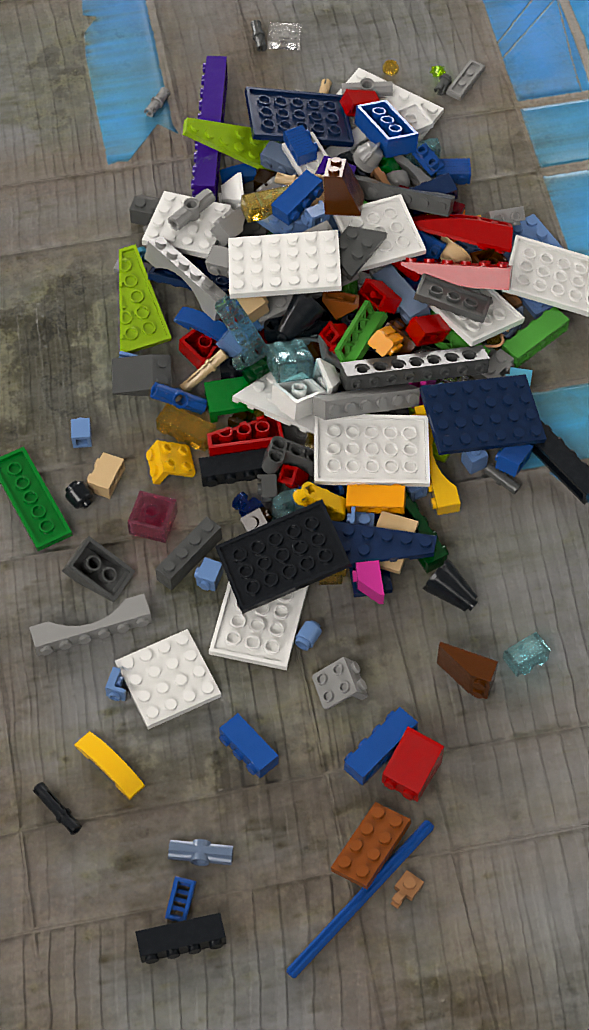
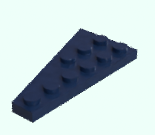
[332,521,437,568]

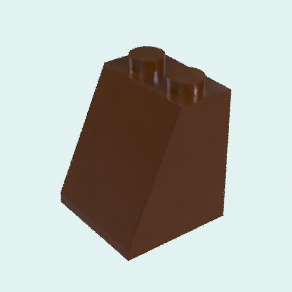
[324,157,365,216]

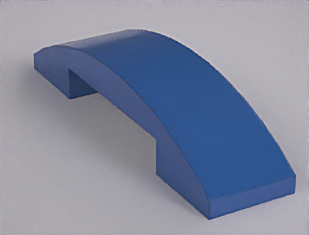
[173,307,231,341]

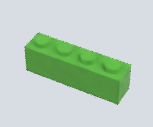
[502,307,570,368]

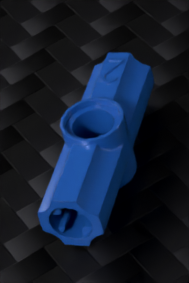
[150,382,207,414]

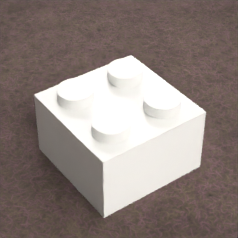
[271,371,326,421]

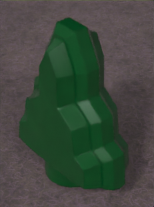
[242,351,276,384]

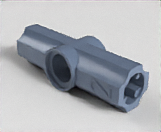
[168,839,234,866]

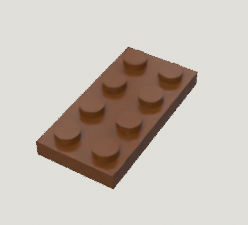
[331,802,411,890]

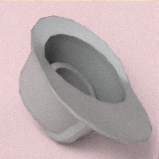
[353,141,383,173]

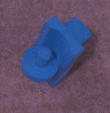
[412,143,445,177]
[418,230,446,260]

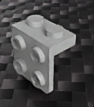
[312,657,368,710]

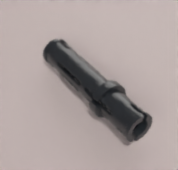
[33,782,82,835]

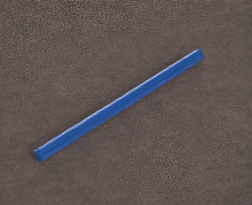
[286,820,434,978]

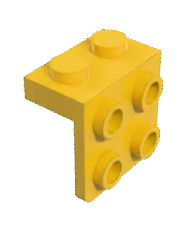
[146,440,196,485]

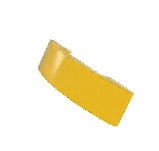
[74,731,145,800]

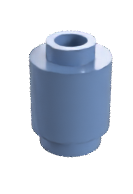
[295,620,322,651]

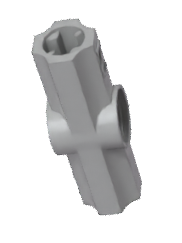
[341,78,393,96]
[168,188,216,231]

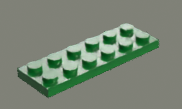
[0,447,73,552]

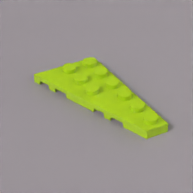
[182,117,276,172]
[119,244,172,353]

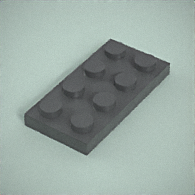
[414,273,492,323]

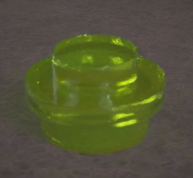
[430,66,446,77]

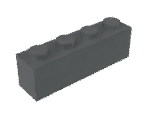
[155,516,222,591]

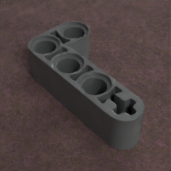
[262,436,314,477]

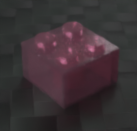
[127,491,178,543]

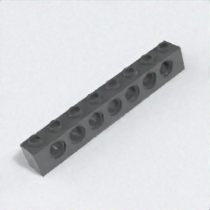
[339,345,490,391]

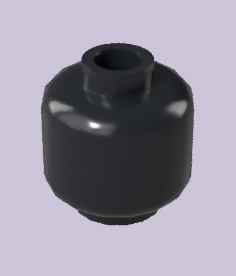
[65,480,93,509]

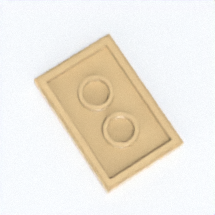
[376,511,419,574]

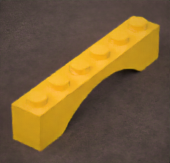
[411,405,460,515]

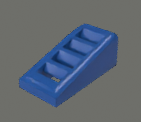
[165,876,197,922]

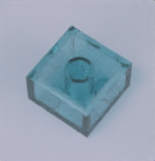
[267,339,314,383]

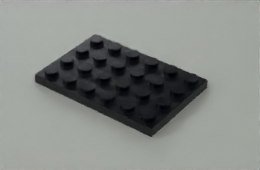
[215,499,352,614]

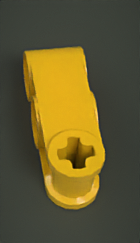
[293,482,346,521]

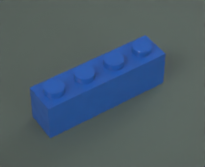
[344,707,418,786]

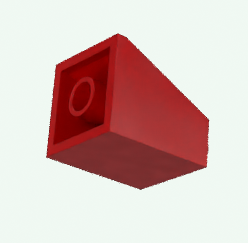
[382,726,444,802]

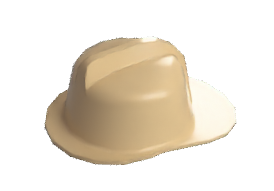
[440,236,472,263]

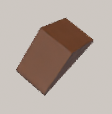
[322,291,359,320]

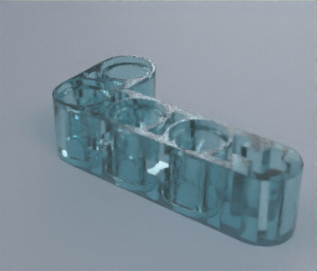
[215,294,268,371]

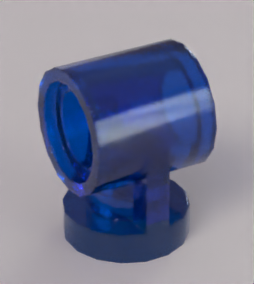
[232,492,264,517]

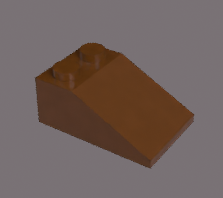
[437,642,498,699]

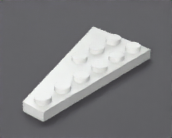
[232,370,314,434]

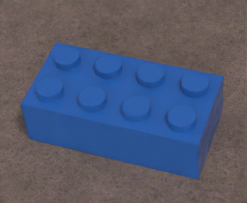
[354,100,419,158]

